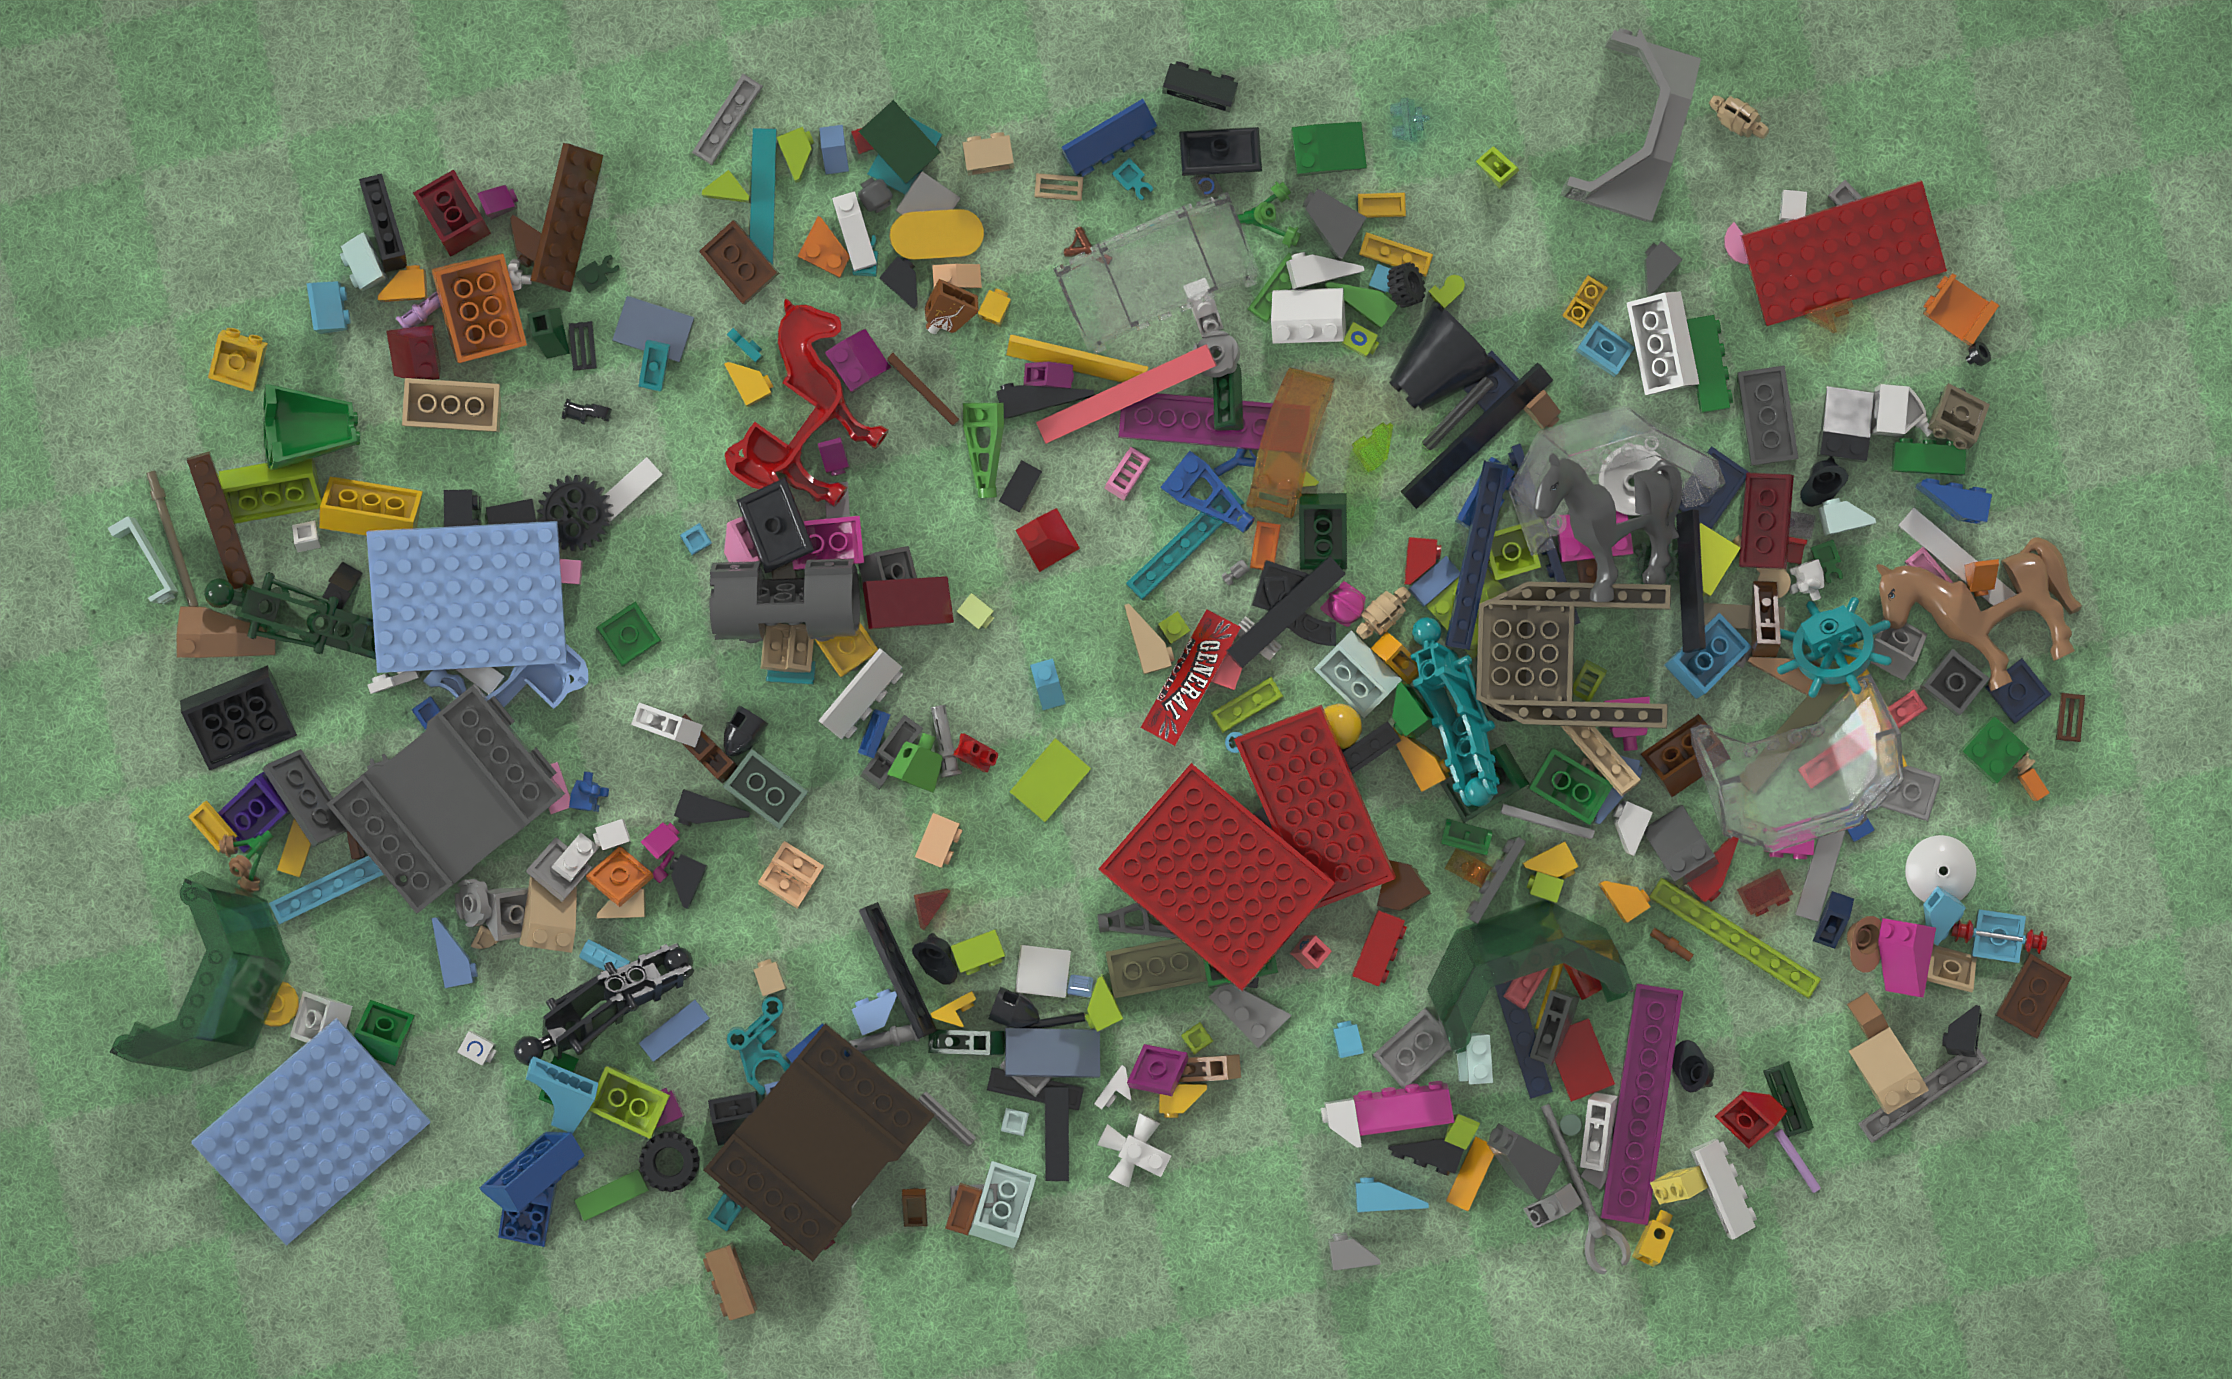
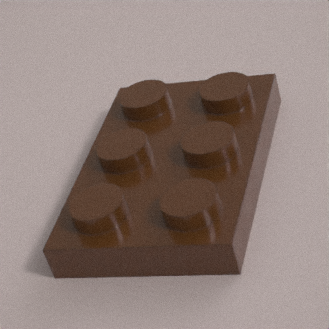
[699,220,780,305]
[1995,954,2072,1039]

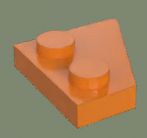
[798,216,850,278]

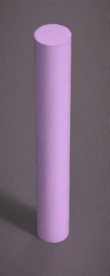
[1774,1128,1821,1193]

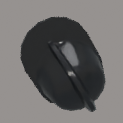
[1800,457,1849,507]
[912,933,957,985]
[1672,1040,1715,1093]

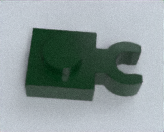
[576,255,620,293]

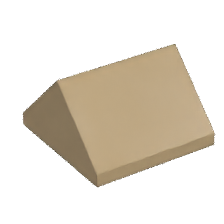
[1927,945,1977,992]

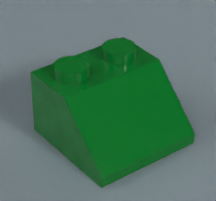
[1392,682,1434,739]
[354,1000,415,1066]

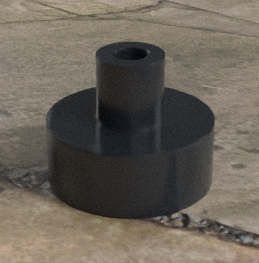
[1966,341,1991,366]

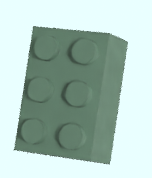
[723,749,809,830]

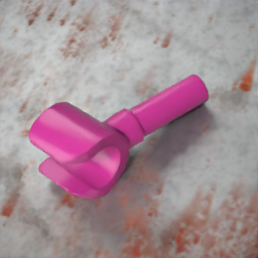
[653,850,675,883]

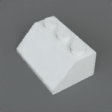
[1271,288,1346,344]

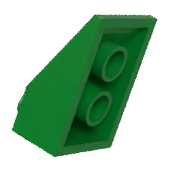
[1291,122,1367,177]
[1527,748,1613,825]

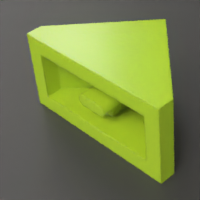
[1476,146,1519,189]
[702,170,750,203]
[1444,1114,1480,1150]

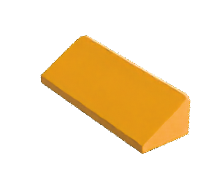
[1446,1136,1494,1211]

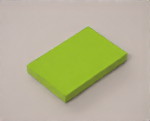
[1009,738,1091,822]

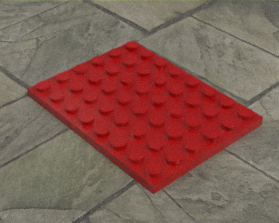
[1098,763,1335,992]

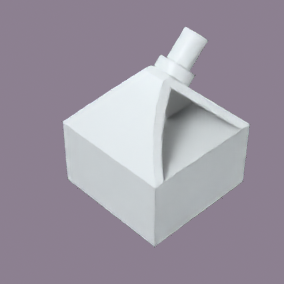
[1871,384,1933,437]

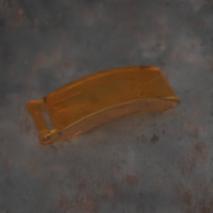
[1246,367,1335,519]

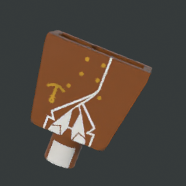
[925,279,979,334]

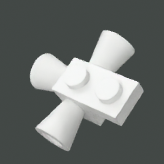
[1097,1113,1171,1187]

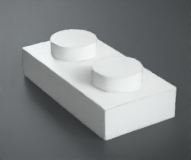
[552,833,599,882]

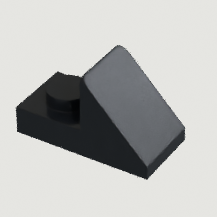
[322,562,363,610]

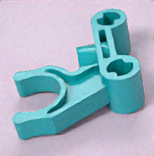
[727,995,791,1095]

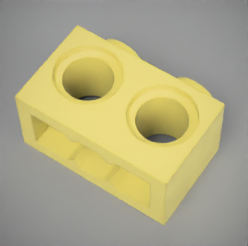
[1650,1166,1708,1204]

